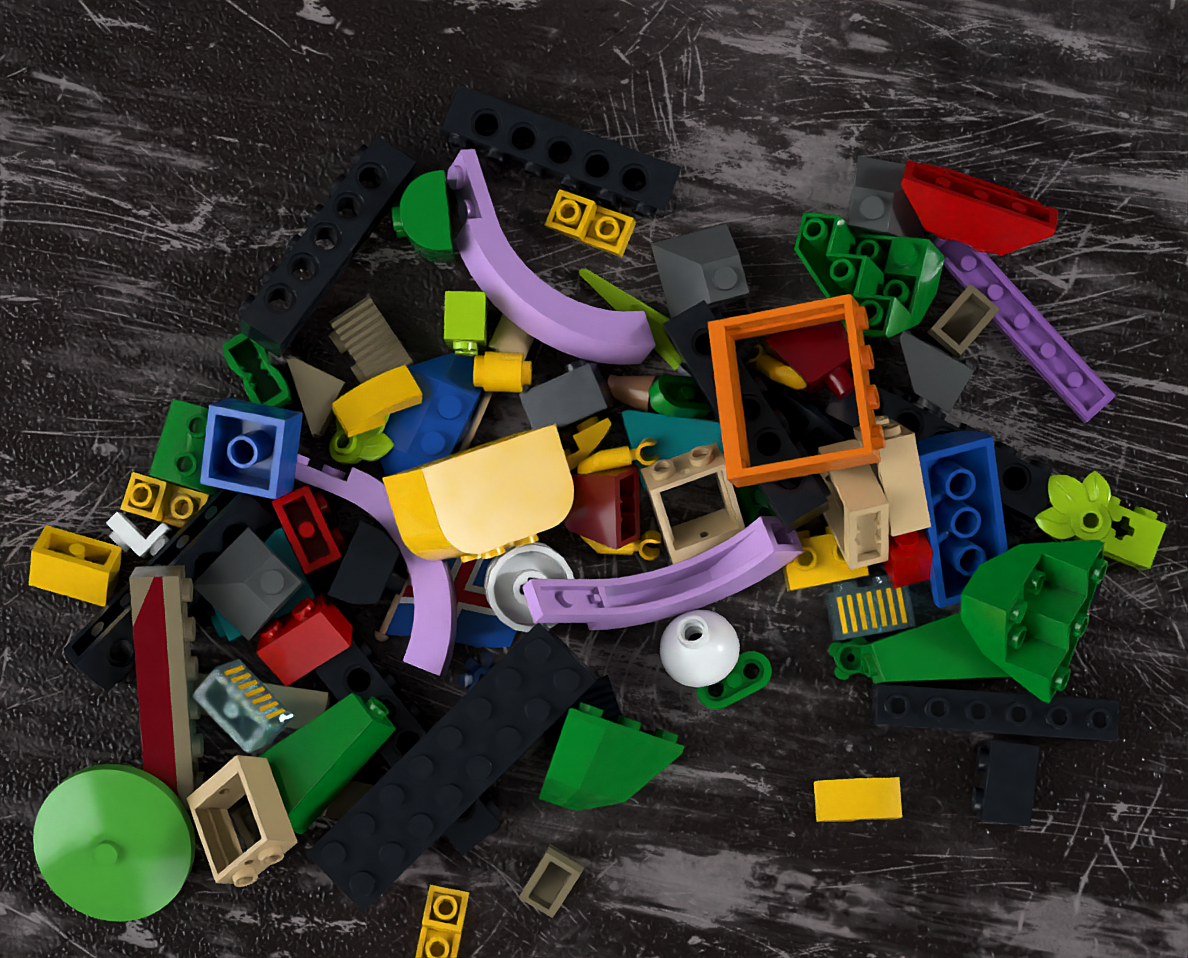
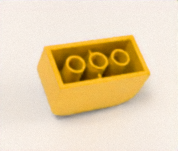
[382,424,574,563]

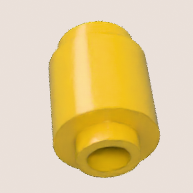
[473,351,532,393]

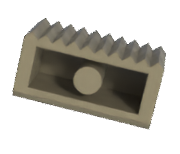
[328,296,414,384]

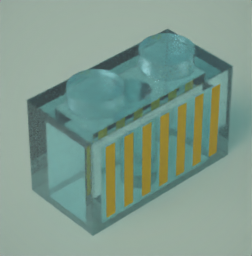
[824,575,916,641]
[192,659,294,754]

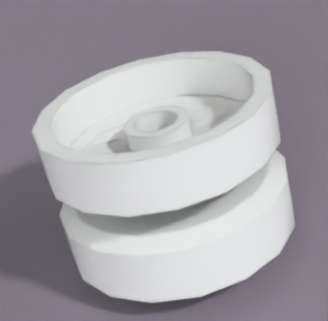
[484,542,574,632]

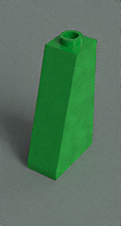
[860,611,1012,684]
[258,693,396,834]

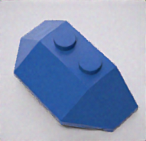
[380,352,484,476]

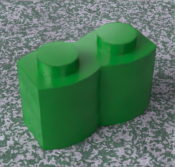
[223,333,294,409]

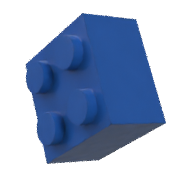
[200,398,303,500]

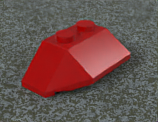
[901,160,1058,256]

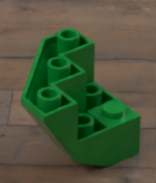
[794,212,945,338]
[961,540,1108,704]
[539,702,684,811]

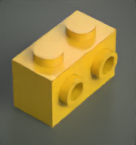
[29,525,122,607]
[783,526,869,592]

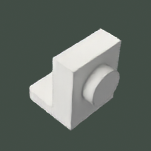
[106,512,174,558]

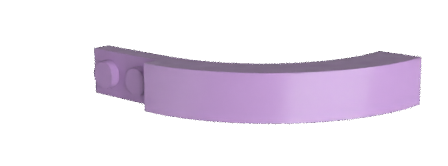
[447,149,656,365]
[295,454,457,676]
[522,516,804,630]

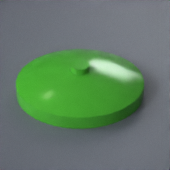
[33,764,196,922]

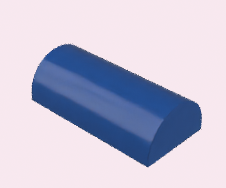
[916,431,1008,608]

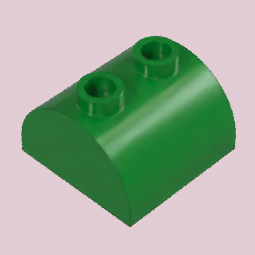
[392,170,456,263]
[148,400,220,495]

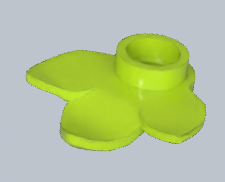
[329,414,394,465]
[1035,471,1112,541]

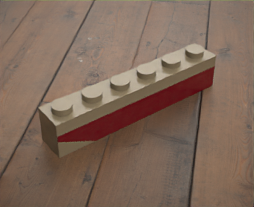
[129,565,206,810]

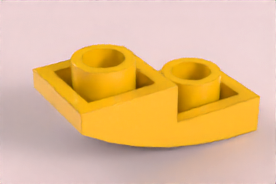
[545,189,636,258]
[332,365,422,438]
[564,416,612,473]
[120,472,212,528]
[814,777,902,822]
[415,885,469,958]

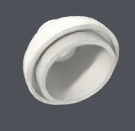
[660,610,740,687]

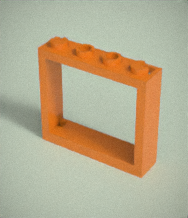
[708,294,885,488]

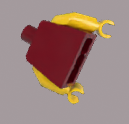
[745,298,855,400]
[565,437,662,561]

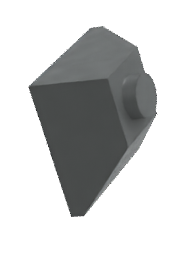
[846,156,925,239]
[651,224,750,319]
[900,328,974,413]
[193,527,306,641]

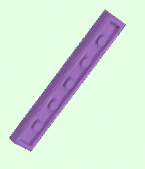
[933,238,1116,424]

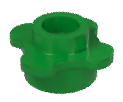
[828,636,867,680]

